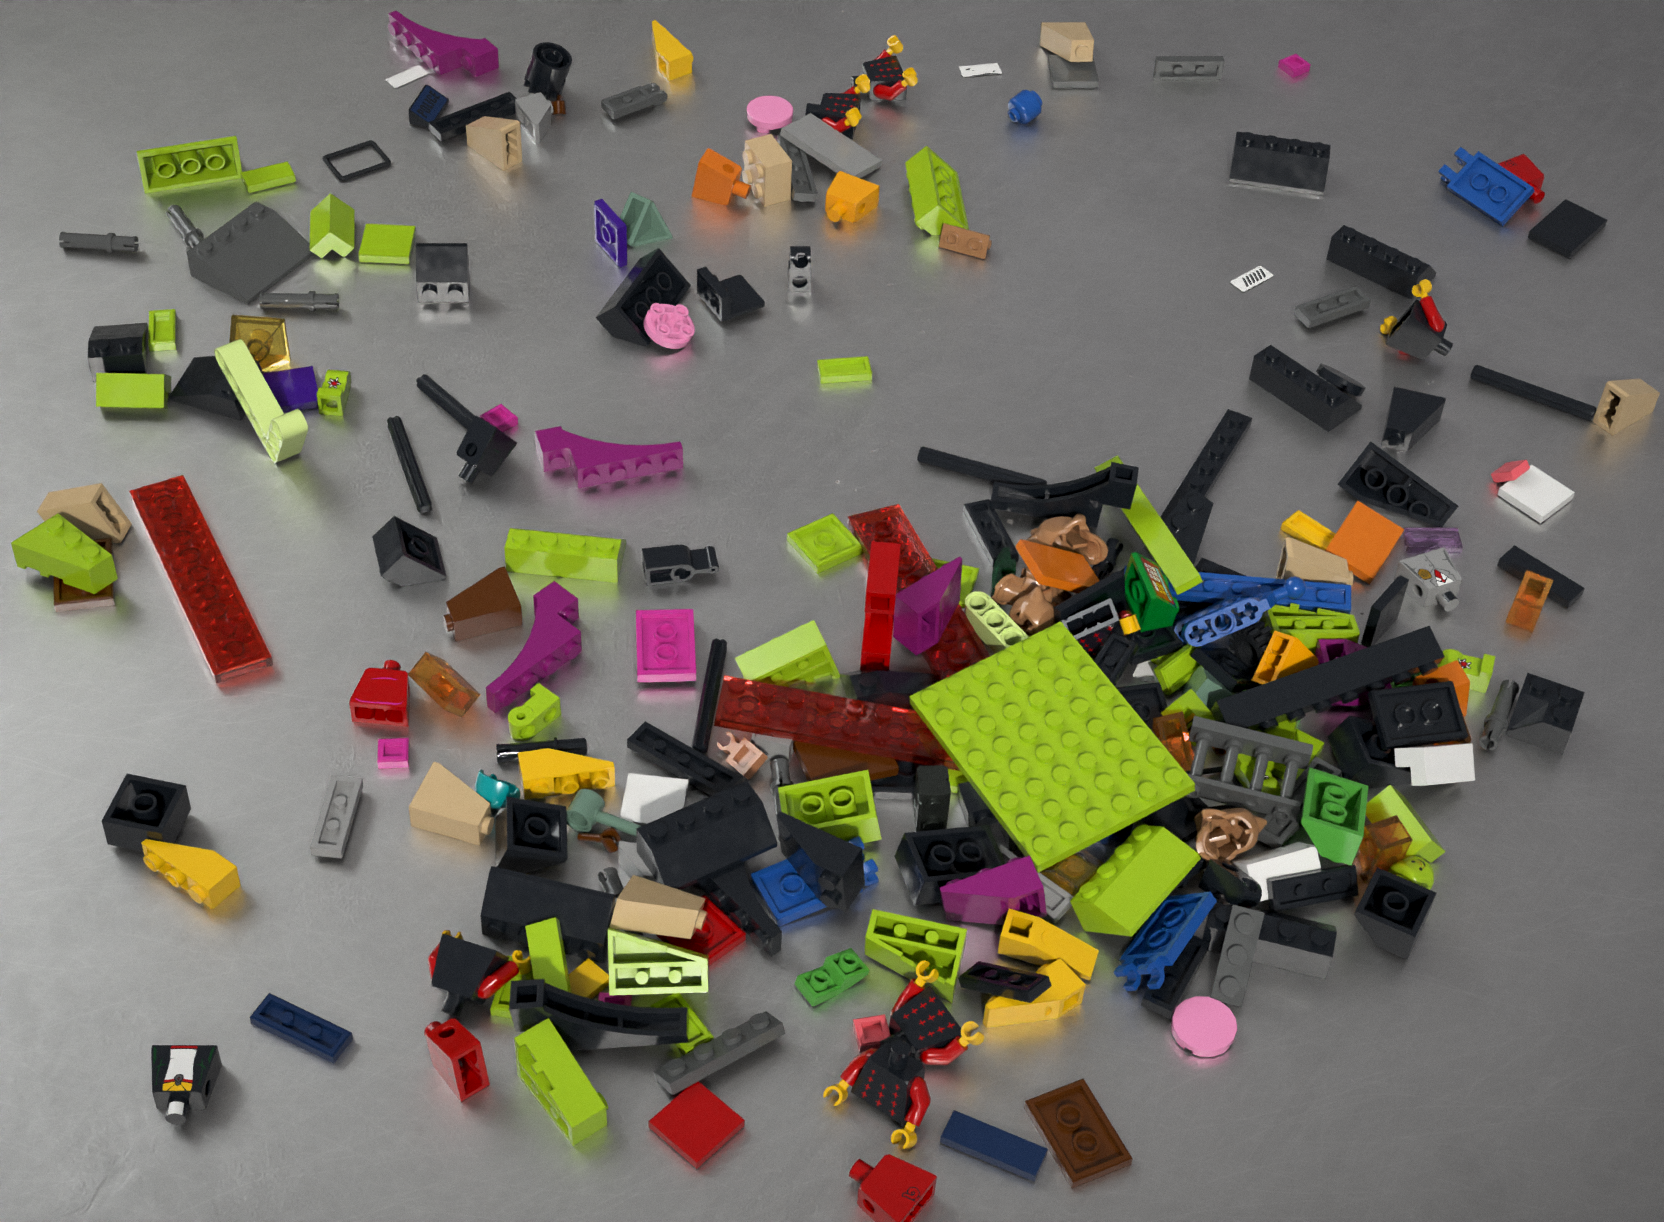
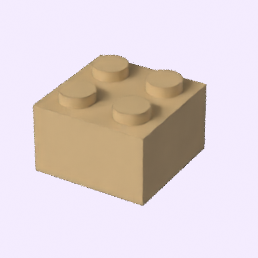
[742,134,792,207]

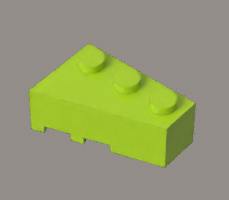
[11,513,118,594]
[1259,603,1360,654]
[735,620,840,699]
[865,909,967,1003]
[608,927,709,995]
[514,1018,608,1146]

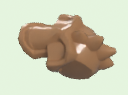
[1027,514,1108,565]
[991,567,1072,606]
[1009,587,1057,637]
[1194,808,1267,862]

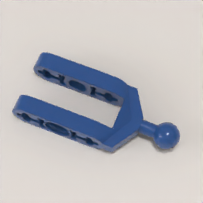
[1172,576,1306,647]

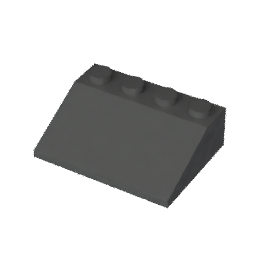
[187,202,314,305]

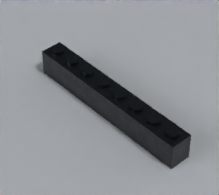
[1210,626,1445,733]

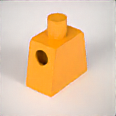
[825,171,880,223]
[1252,631,1319,685]

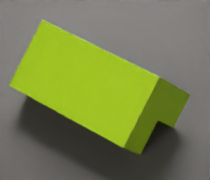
[310,193,355,258]
[96,373,171,409]
[1366,785,1446,863]

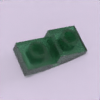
[990,547,1016,607]

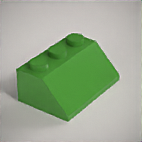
[1301,768,1368,866]

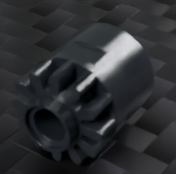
[524,42,572,100]

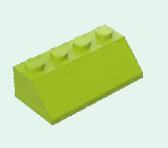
[137,136,242,194]
[905,146,969,235]
[504,528,626,583]
[1070,825,1201,937]

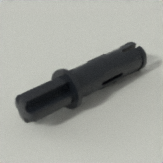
[496,737,588,763]

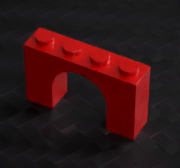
[860,541,901,670]

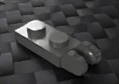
[601,83,668,119]

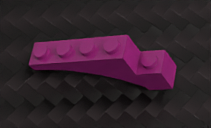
[388,11,499,77]
[535,426,683,489]
[486,581,582,713]

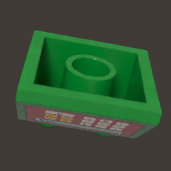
[1124,552,1179,632]

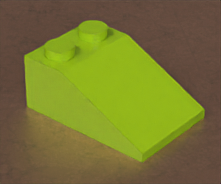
[778,770,882,843]

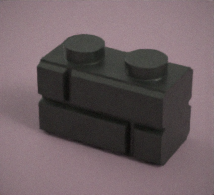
[913,765,951,832]

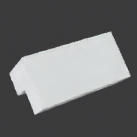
[1394,743,1475,786]
[1230,842,1321,901]

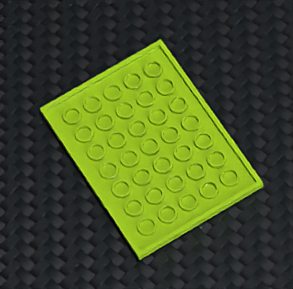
[909,621,1195,873]

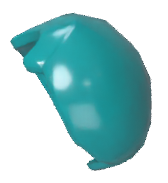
[474,769,520,809]

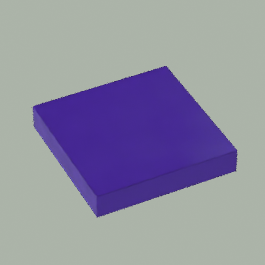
[594,199,627,268]
[263,366,318,413]

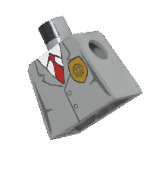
[1394,547,1462,611]

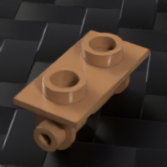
[939,223,992,259]

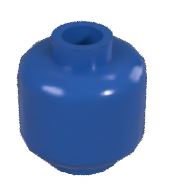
[1008,90,1042,124]

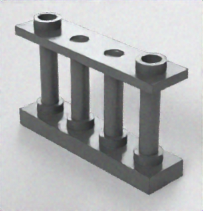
[1186,716,1313,821]

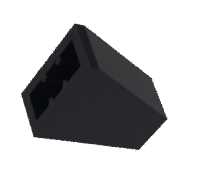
[1381,387,1446,452]

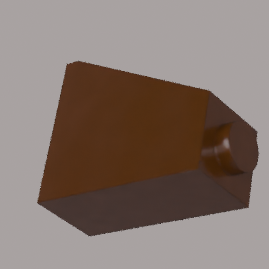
[443,566,523,642]

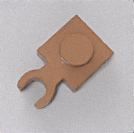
[717,732,768,780]

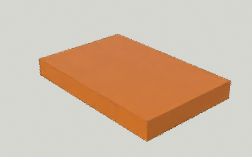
[1325,501,1405,585]
[1015,539,1099,593]

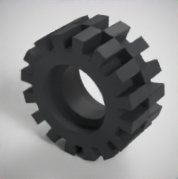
[1229,621,1273,672]

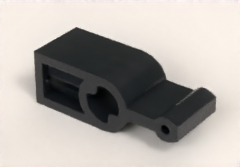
[642,545,719,586]

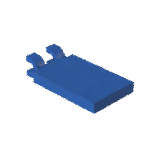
[1438,147,1535,227]
[751,836,879,927]
[1113,891,1217,991]

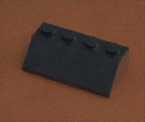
[1229,132,1331,196]
[1326,225,1436,300]
[596,248,691,347]
[1249,345,1362,432]
[636,780,777,890]
[480,866,615,963]
[1202,897,1337,980]

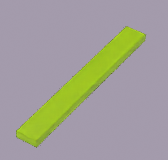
[1094,455,1203,595]

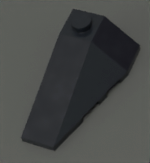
[1338,442,1459,528]
[840,669,951,721]

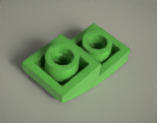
[795,948,870,1007]

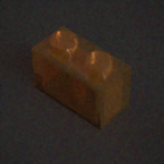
[407,652,481,717]
[1352,815,1413,884]

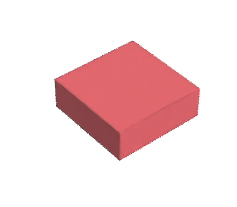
[1491,459,1530,483]
[853,1014,891,1053]

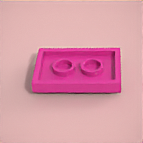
[636,609,696,682]

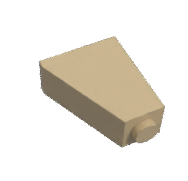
[1040,22,1094,62]
[466,116,522,171]
[1592,379,1660,436]
[37,483,132,544]
[1275,537,1353,587]
[409,762,494,846]
[610,875,708,939]

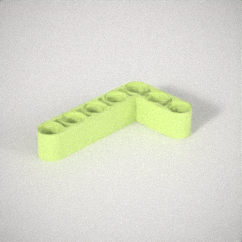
[214,339,308,463]
[965,591,1029,654]

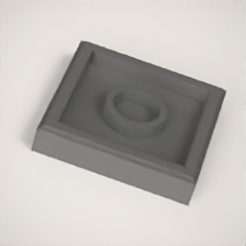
[1048,55,1099,88]

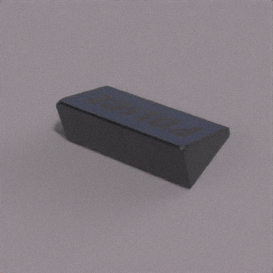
[409,85,449,128]

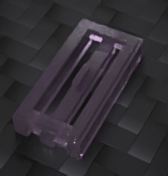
[1402,527,1463,554]

